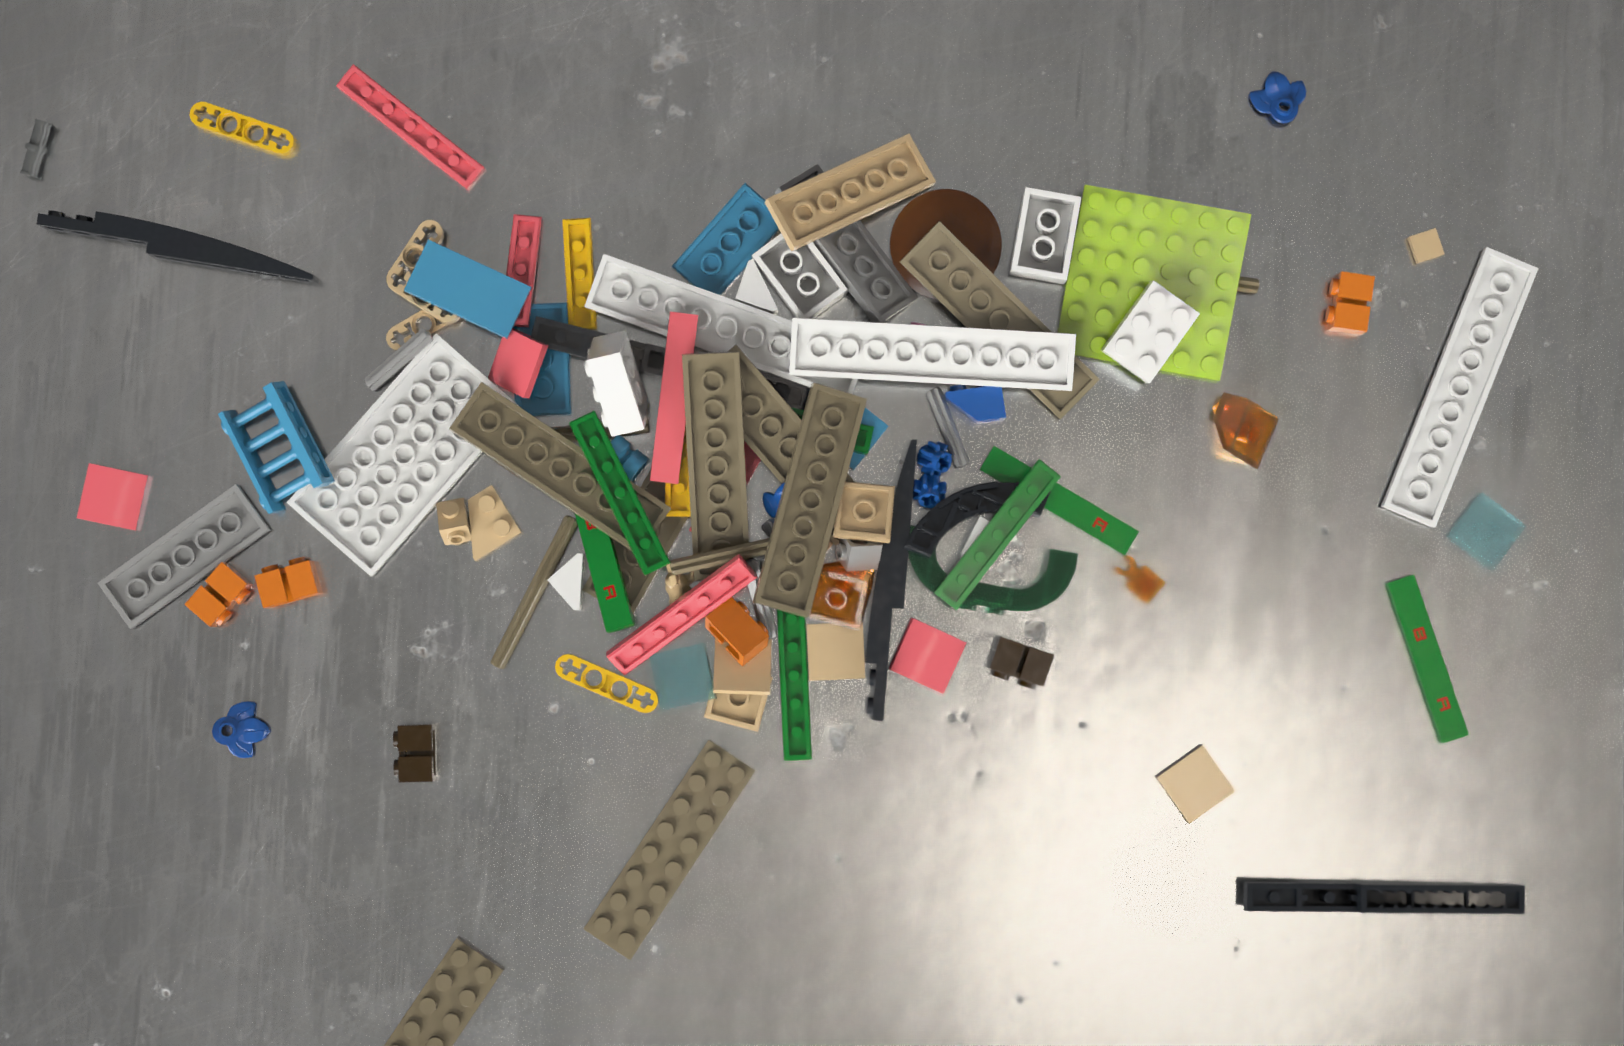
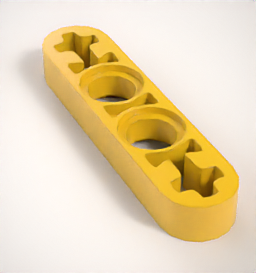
[189,102,296,156]
[555,654,659,713]

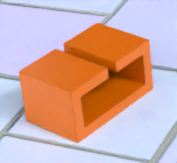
[1325,271,1375,335]
[254,557,323,609]
[184,562,253,627]
[705,597,769,667]

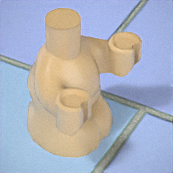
[665,564,699,605]

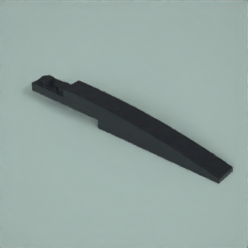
[36,210,319,284]
[531,316,810,410]
[865,439,917,721]
[1244,881,1525,914]

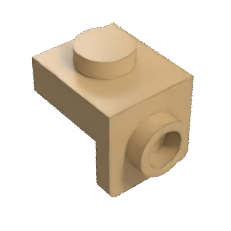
[436,497,471,545]

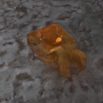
[1114,555,1167,604]

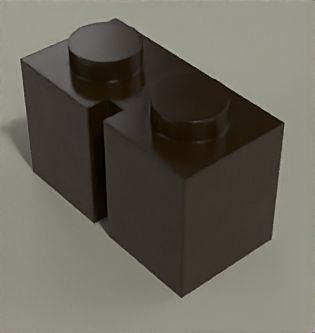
[988,636,1054,690]
[393,724,437,783]

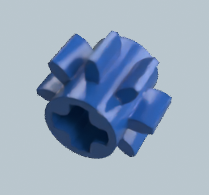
[917,441,952,476]
[913,474,947,508]

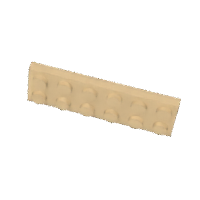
[764,134,936,252]

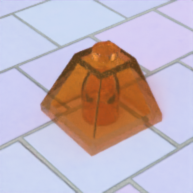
[1213,392,1280,470]
[809,561,875,631]

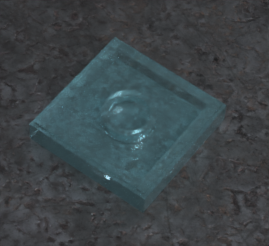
[1446,492,1527,571]
[650,643,717,711]

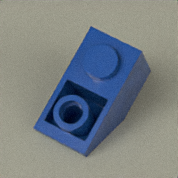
[944,385,1006,424]

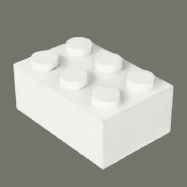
[1009,187,1081,285]
[752,233,848,319]
[1101,281,1200,384]
[584,330,650,436]

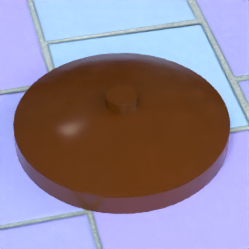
[890,189,1002,301]

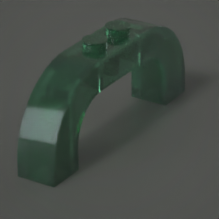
[908,525,1079,616]

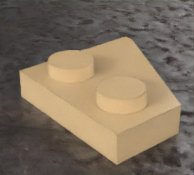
[468,485,522,562]

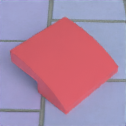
[488,328,548,398]
[76,463,148,531]
[888,618,966,694]

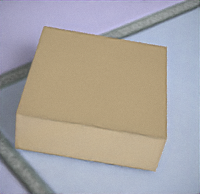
[1407,228,1445,264]

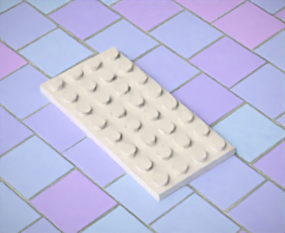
[286,334,521,577]

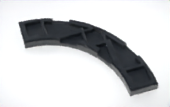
[903,482,1051,559]

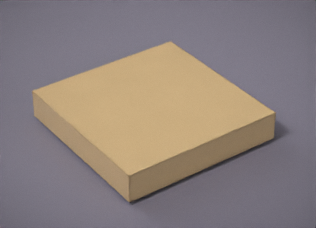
[833,481,895,543]
[806,622,865,681]
[713,638,772,695]
[704,677,773,732]
[1156,745,1236,824]

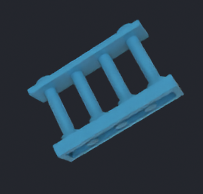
[218,381,335,514]

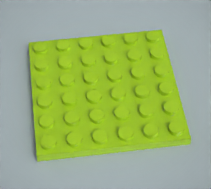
[1057,185,1251,381]

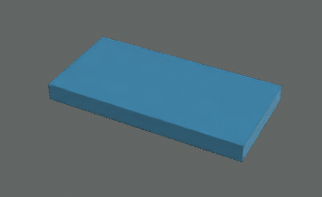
[671,183,779,296]
[404,239,532,339]
[513,302,572,416]

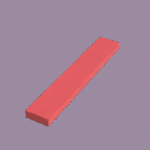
[336,64,485,190]
[650,311,698,484]
[606,554,757,676]

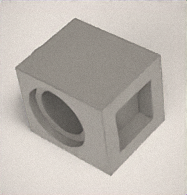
[835,539,883,571]

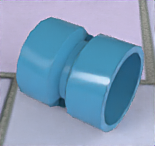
[611,435,650,482]

